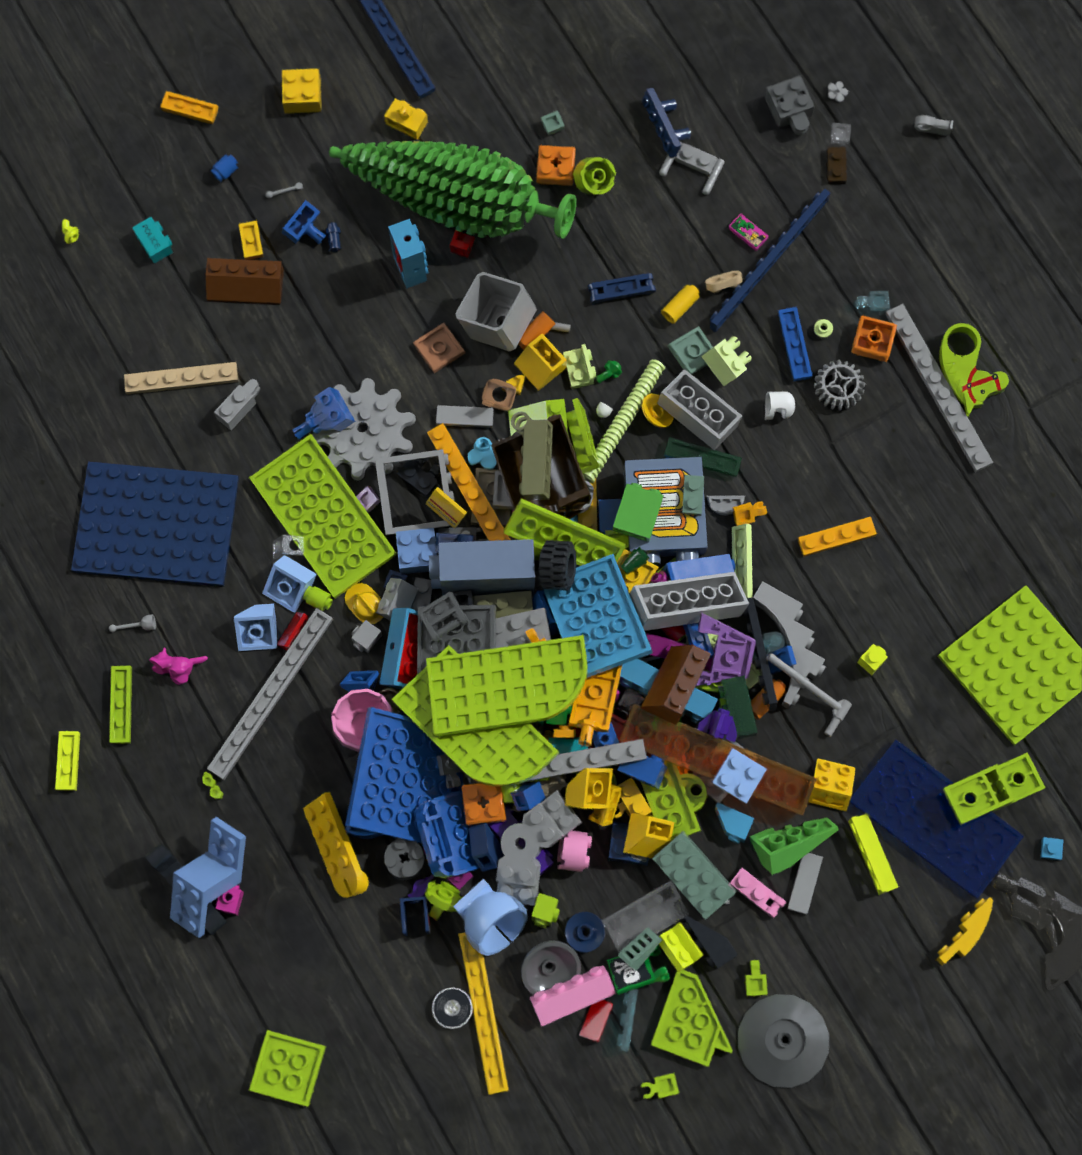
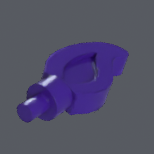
[408,874,434,898]

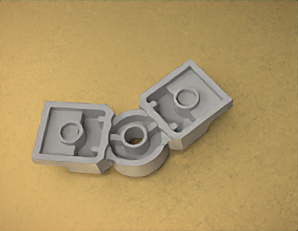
[496,791,582,905]

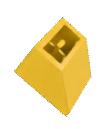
[514,334,567,391]
[623,813,675,858]

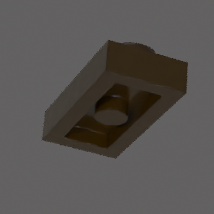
[827,147,847,184]

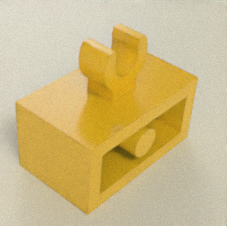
[384,99,428,140]
[614,778,652,819]

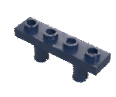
[642,88,691,158]

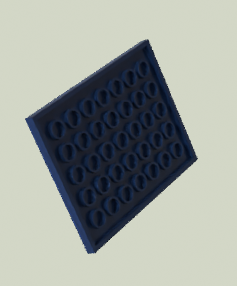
[71,461,239,587]

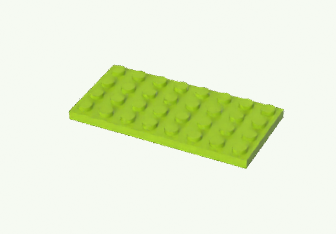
[249,434,397,599]

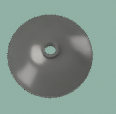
[521,941,581,995]

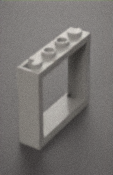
[375,449,454,536]

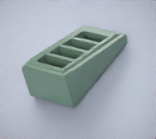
[618,927,662,971]

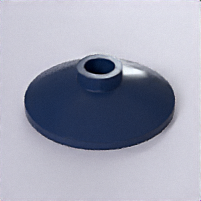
[565,912,605,952]

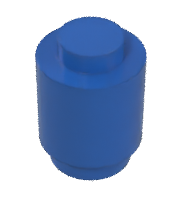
[211,155,238,182]

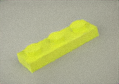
[55,731,80,791]

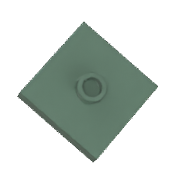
[668,326,713,375]

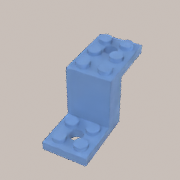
[170,817,246,938]

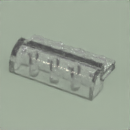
[601,880,689,953]

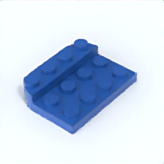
[414,790,479,878]

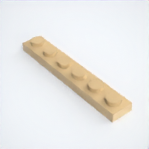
[124,362,238,395]

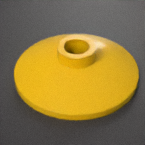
[642,394,674,428]

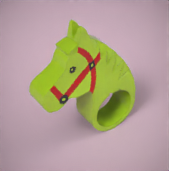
[939,323,1009,417]

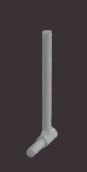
[766,653,852,737]

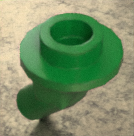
[596,360,622,383]

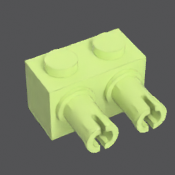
[701,336,751,386]

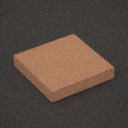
[413,323,465,373]

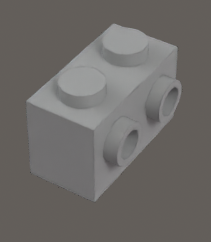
[376,578,418,621]

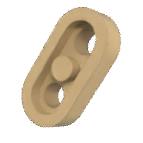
[705,271,743,293]

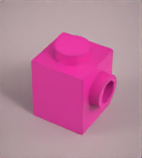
[216,885,244,915]

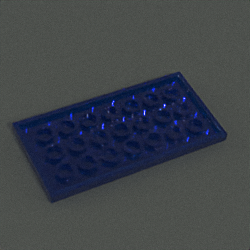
[850,740,1024,899]

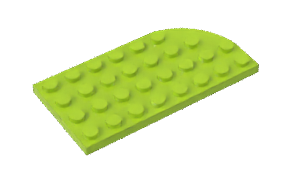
[426,635,588,737]
[392,645,559,787]

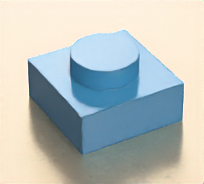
[1040,837,1063,860]

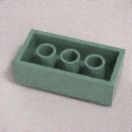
[652,831,736,919]

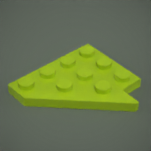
[651,970,733,1067]

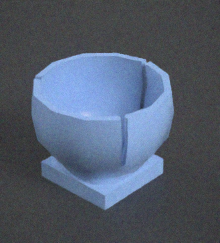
[453,879,528,956]

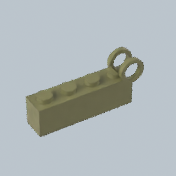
[511,412,553,500]

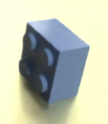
[396,528,437,574]

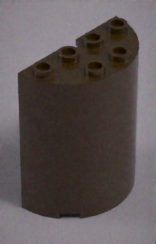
[491,414,591,519]

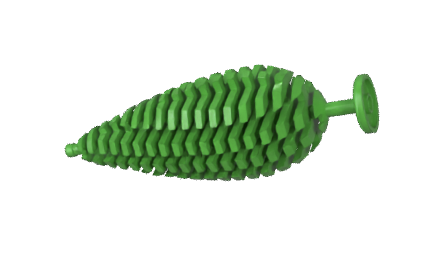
[329,141,576,238]

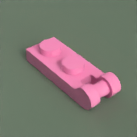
[730,868,786,918]

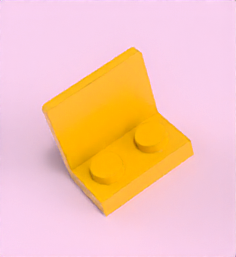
[808,759,855,811]

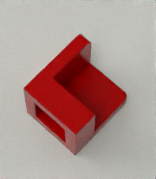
[450,231,475,258]

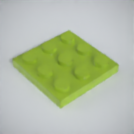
[249,1030,326,1107]

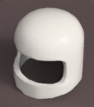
[765,392,795,420]

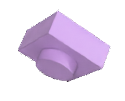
[356,486,381,513]

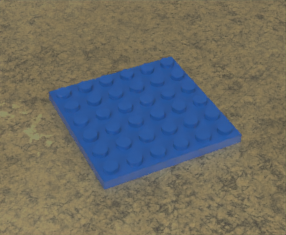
[345,707,463,844]

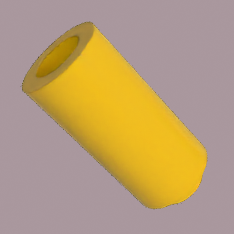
[661,285,700,324]

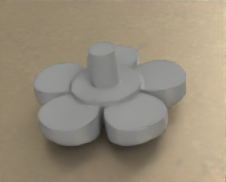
[828,82,848,102]

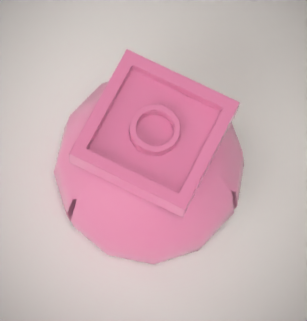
[331,689,394,752]

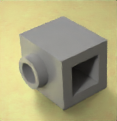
[351,620,382,653]

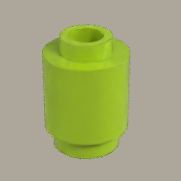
[303,586,333,611]

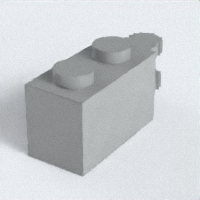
[214,379,260,430]

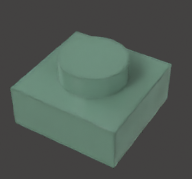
[541,111,565,136]

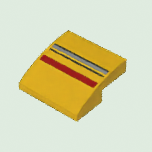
[426,487,467,529]

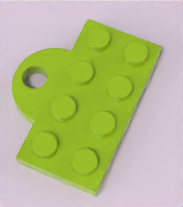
[641,757,707,841]

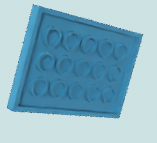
[543,554,653,678]

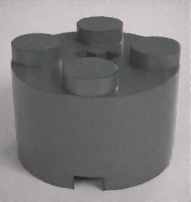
[384,838,425,881]

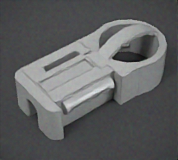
[914,115,953,136]

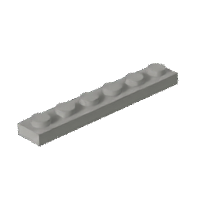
[528,739,647,781]

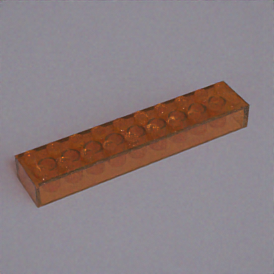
[618,704,817,815]

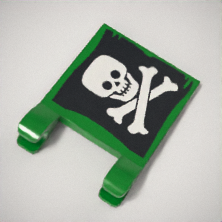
[607,944,670,994]

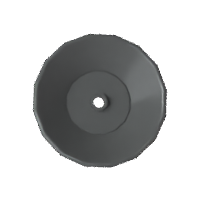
[738,994,829,1088]

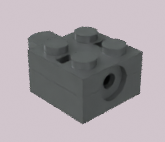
[765,76,814,135]

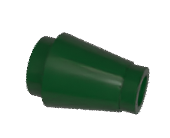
[620,547,650,575]

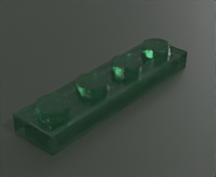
[664,437,742,477]

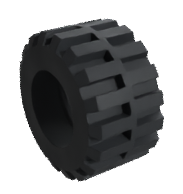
[539,540,576,590]

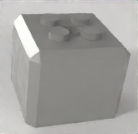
[455,272,537,351]

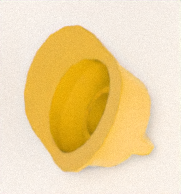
[345,583,383,624]

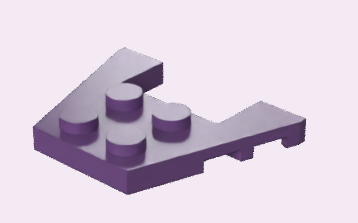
[696,613,756,686]

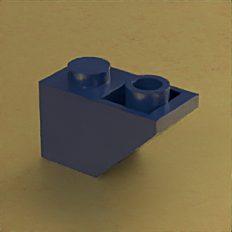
[469,822,504,872]

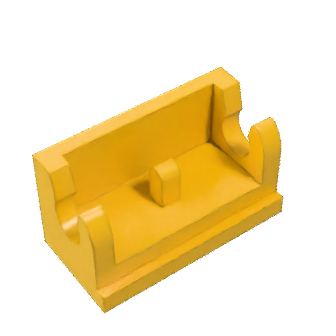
[588,783,623,826]

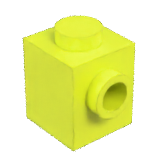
[857,644,888,675]

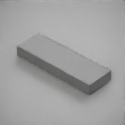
[436,405,494,428]
[787,853,823,915]

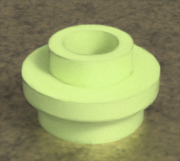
[814,319,833,338]

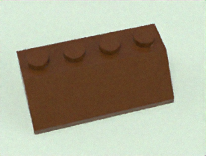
[206,258,284,305]
[641,645,711,725]

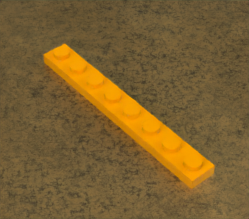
[427,423,511,541]

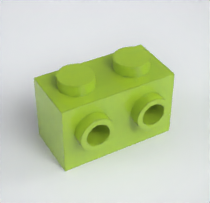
[532,893,560,928]

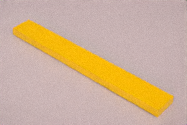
[459,933,509,1095]

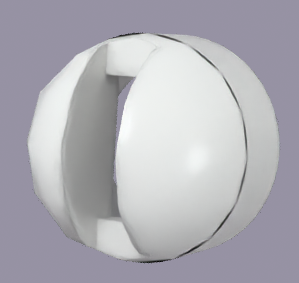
[596,402,613,418]

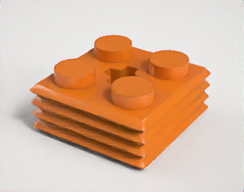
[537,145,575,185]
[851,316,897,362]
[462,783,506,826]

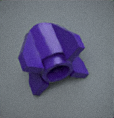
[697,708,737,742]

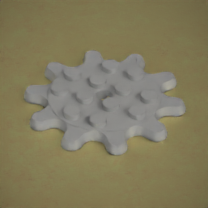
[312,378,416,481]

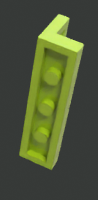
[566,398,600,474]

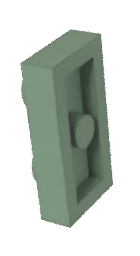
[682,475,704,515]

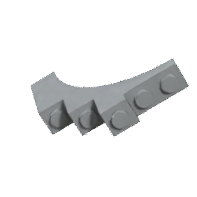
[753,581,826,709]

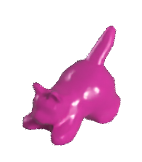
[150,648,208,684]

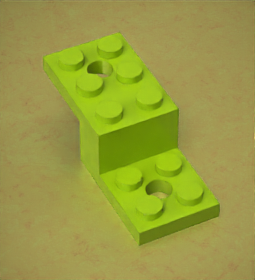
[943,752,1045,825]

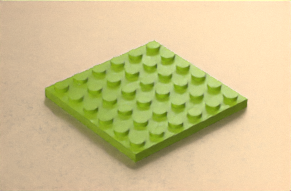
[938,586,1082,746]

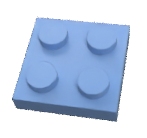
[711,748,766,803]

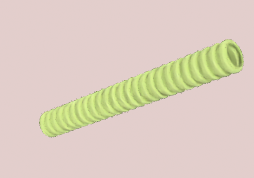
[583,360,665,483]

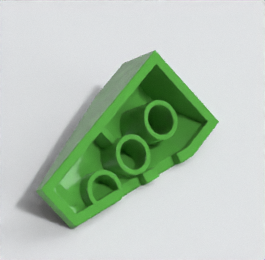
[750,818,838,875]

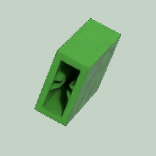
[612,483,664,542]

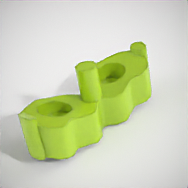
[203,772,223,799]

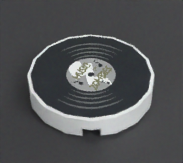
[432,988,473,1029]

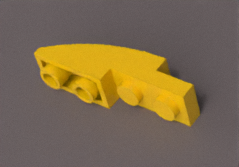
[936,897,993,965]

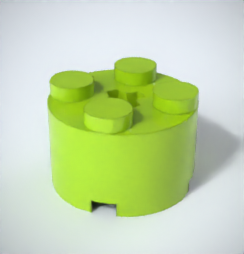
[573,157,616,194]

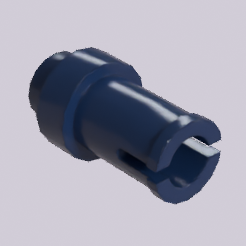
[325,223,341,252]

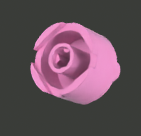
[557,831,592,872]

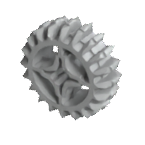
[814,360,865,411]

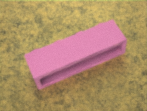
[530,966,616,1026]

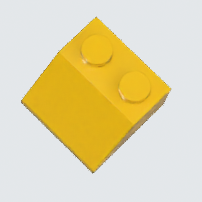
[565,768,613,809]

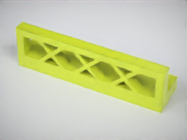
[848,814,898,895]

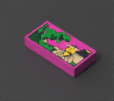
[728,214,769,251]

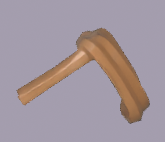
[482,379,516,411]

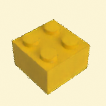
[282,69,321,113]

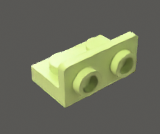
[563,344,596,389]

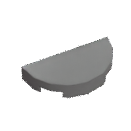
[706,496,745,516]

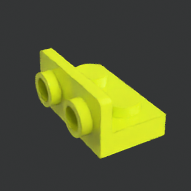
[659,923,703,972]

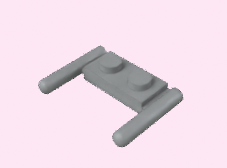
[659,141,725,195]

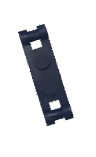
[587,273,656,304]

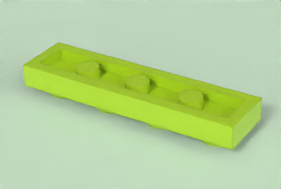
[110,666,132,744]

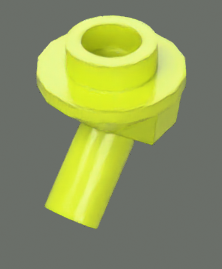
[62,219,79,244]

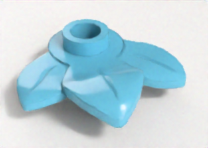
[468,437,497,469]

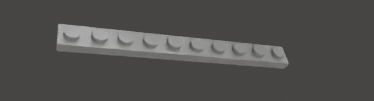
[886,304,993,472]
[207,608,333,780]

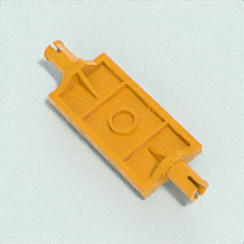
[569,664,623,747]

